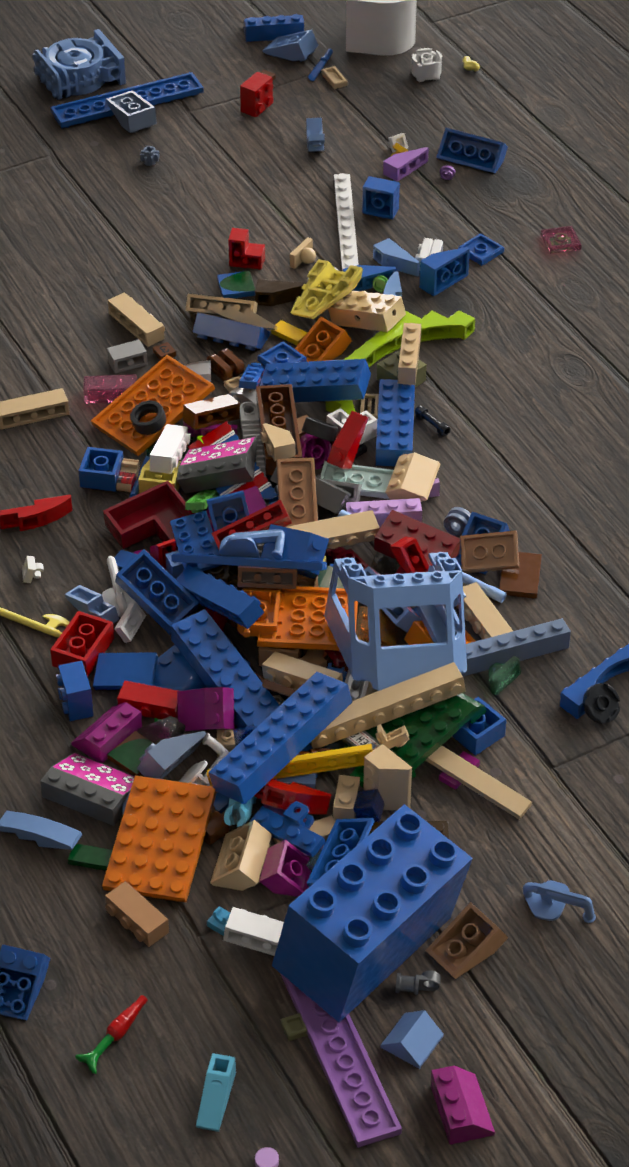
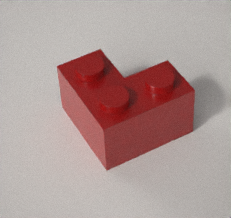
[228,228,265,270]

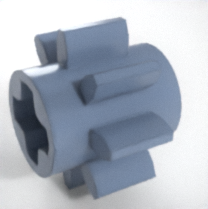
[140,146,159,166]

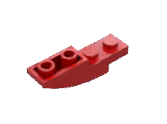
[0,494,73,531]
[254,779,332,814]

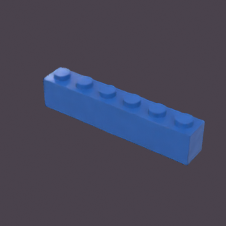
[176,566,264,629]

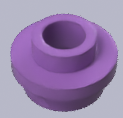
[440,165,456,180]

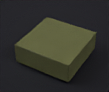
[281,1013,307,1041]

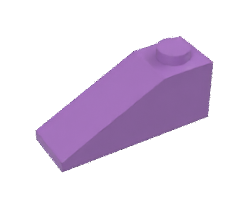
[383,147,429,182]

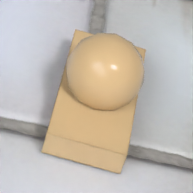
[290,237,316,269]

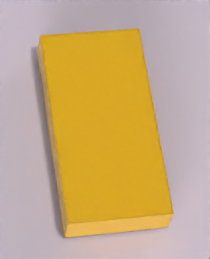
[271,320,308,345]

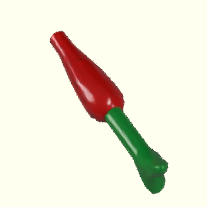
[75,995,148,1074]

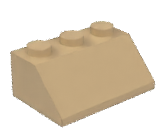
[385,452,440,502]
[363,744,412,810]
[210,820,272,891]

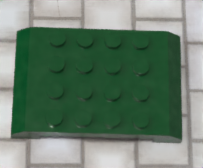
[344,693,487,779]

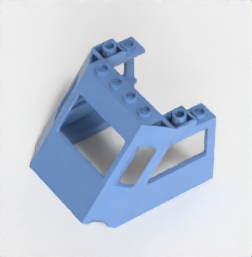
[324,552,467,691]

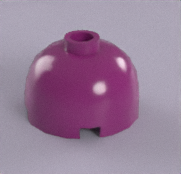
[300,434,331,470]

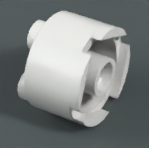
[411,48,442,82]

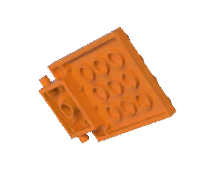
[237,586,358,651]

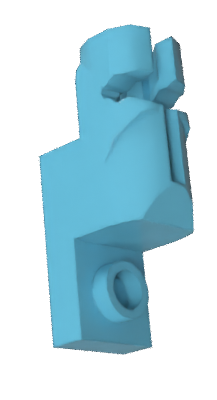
[224,796,256,827]

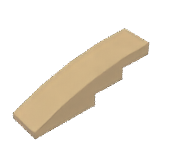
[207,302,278,330]

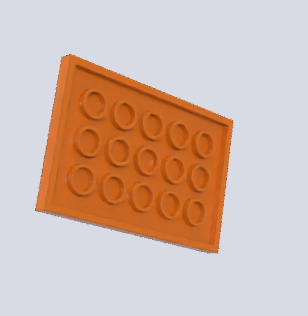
[91,355,215,456]
[102,775,217,903]

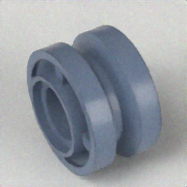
[443,507,471,537]

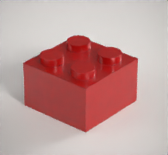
[240,72,274,117]

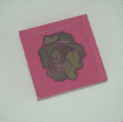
[541,226,582,254]

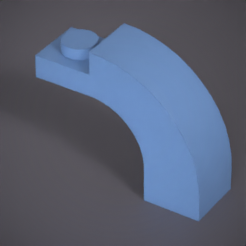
[306,118,325,152]

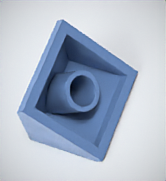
[381,1010,444,1069]

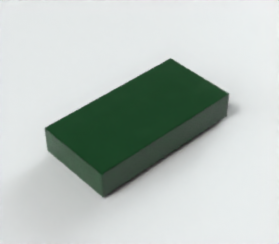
[68,844,113,871]

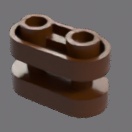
[207,348,245,381]

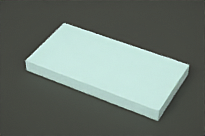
[321,461,394,499]

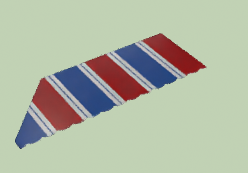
[188,421,278,499]

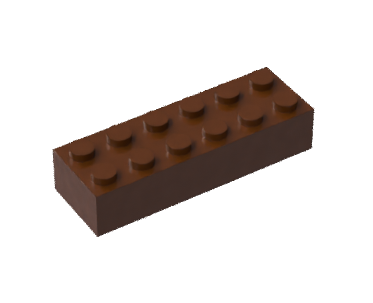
[256,384,303,475]

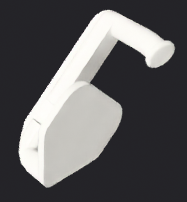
[102,556,135,617]
[179,733,230,786]

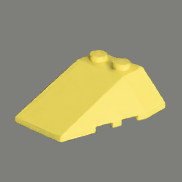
[291,259,363,319]

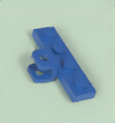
[249,801,326,858]

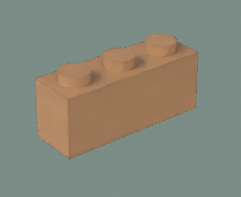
[105,881,169,947]

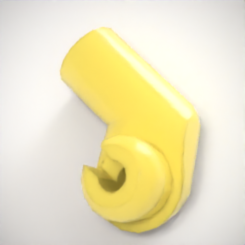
[463,56,480,72]

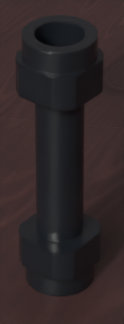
[414,405,451,436]

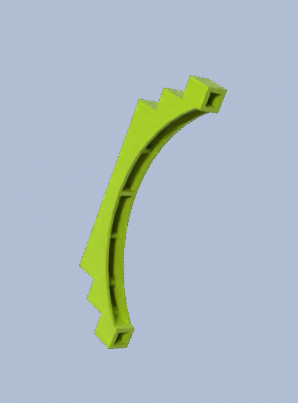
[325,310,475,415]

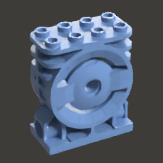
[32,29,126,100]

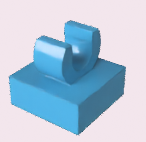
[207,906,230,936]

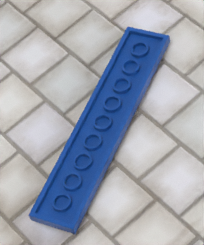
[51,72,204,128]

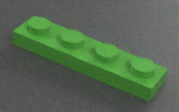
[185,490,220,513]

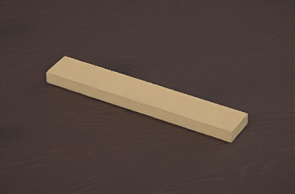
[425,746,532,820]

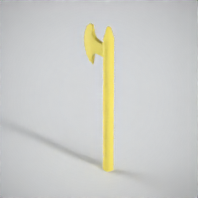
[0,608,70,638]

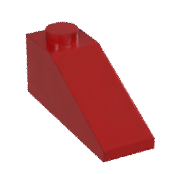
[327,411,369,469]

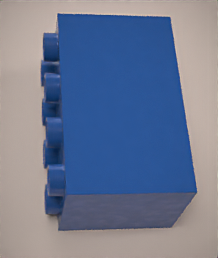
[272,804,473,1022]

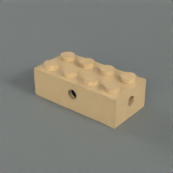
[328,291,406,332]

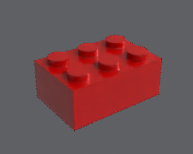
[50,611,114,677]

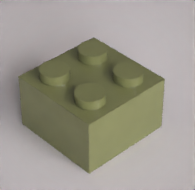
[377,349,427,387]

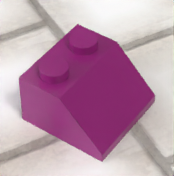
[259,839,315,897]

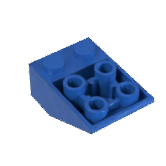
[0,944,50,1021]

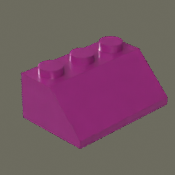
[71,702,142,764]
[431,1066,495,1145]

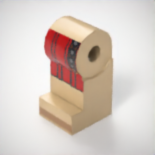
[117,458,140,493]

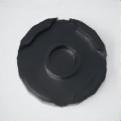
[583,683,620,724]

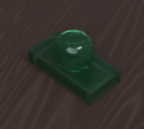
[488,656,521,695]

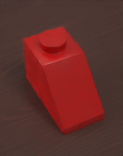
[390,536,429,573]
[150,539,176,570]

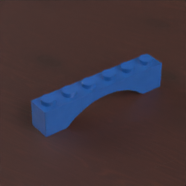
[560,644,629,719]

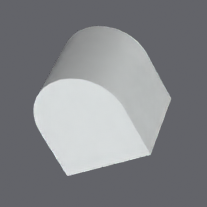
[346,0,416,55]

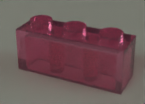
[83,374,137,403]

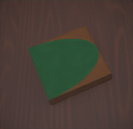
[107,731,156,776]

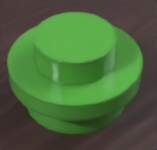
[373,275,388,292]

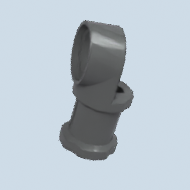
[396,971,441,995]

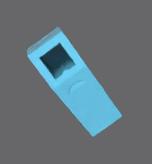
[196,1053,236,1132]

